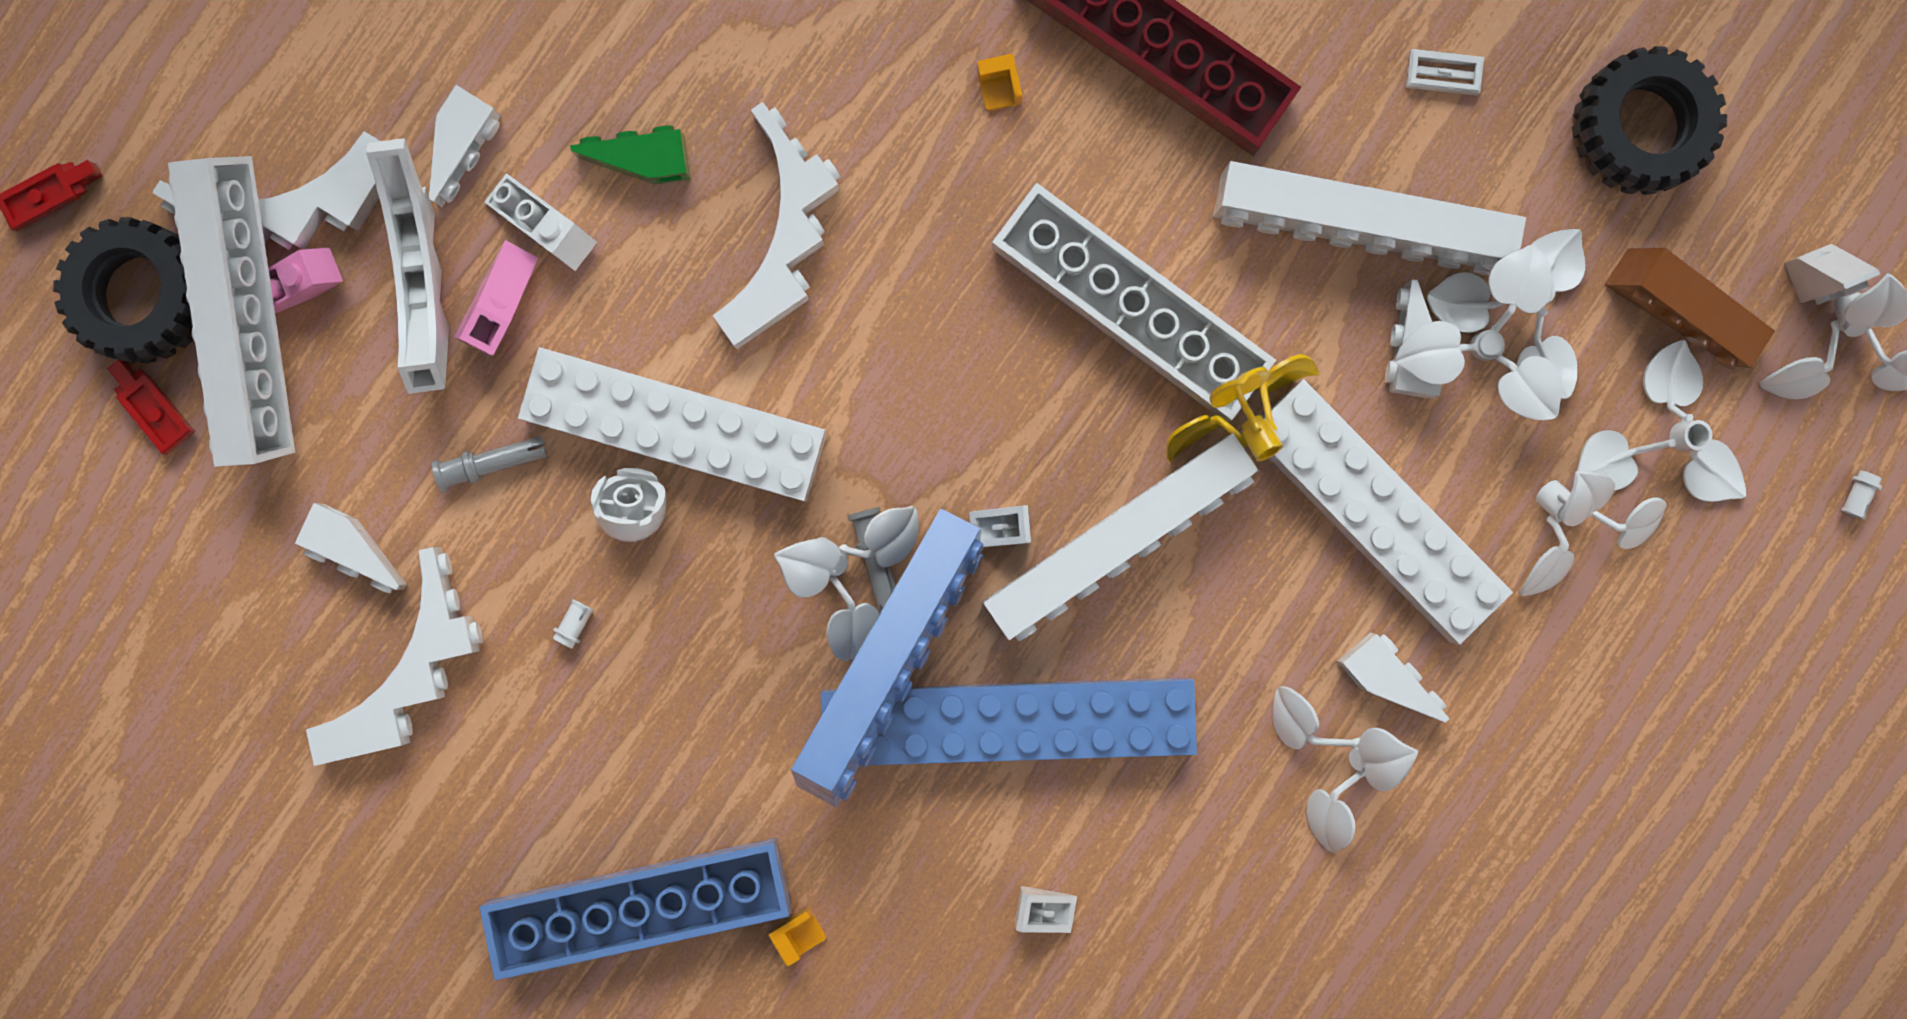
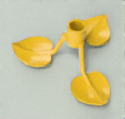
[1166,354,1319,463]

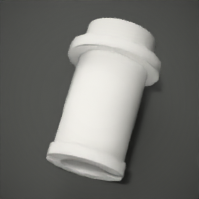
[1841,470,1882,520]
[553,599,594,648]

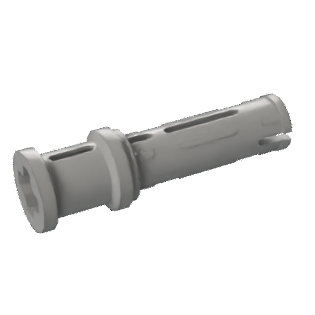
[432,435,548,493]
[847,507,896,615]

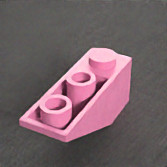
[454,240,538,356]
[268,248,343,314]

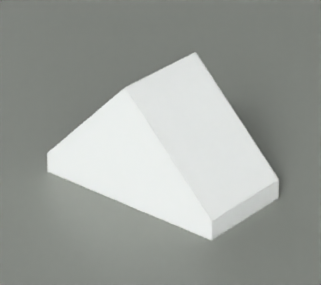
[969,505,1031,547]
[1014,886,1077,933]

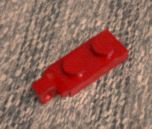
[0,160,103,232]
[107,360,195,455]

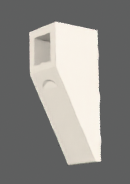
[429,85,501,207]
[485,173,597,271]
[1784,244,1880,305]
[1385,280,1442,399]
[295,503,407,593]
[1337,633,1449,723]

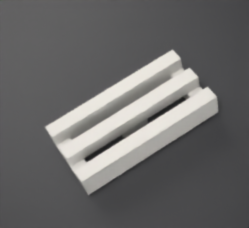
[1405,49,1484,96]

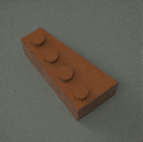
[1605,248,1775,369]

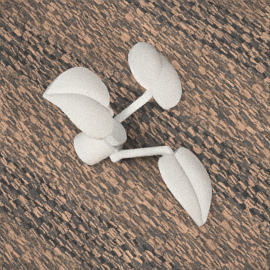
[1427,229,1585,399]
[1395,245,1563,420]
[1759,273,1907,399]
[1577,340,1746,502]
[1517,471,1667,596]
[774,505,919,661]
[1273,686,1418,853]

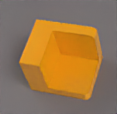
[977,53,1023,111]
[768,906,826,967]

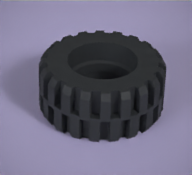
[1572,46,1727,195]
[53,217,193,363]

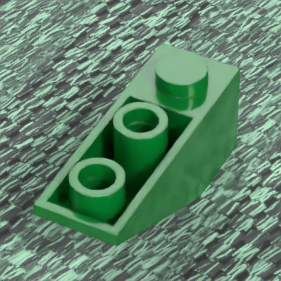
[570,125,691,185]

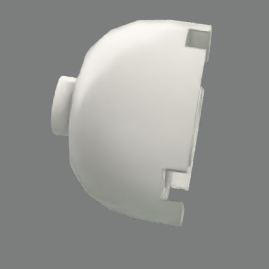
[591,468,667,542]

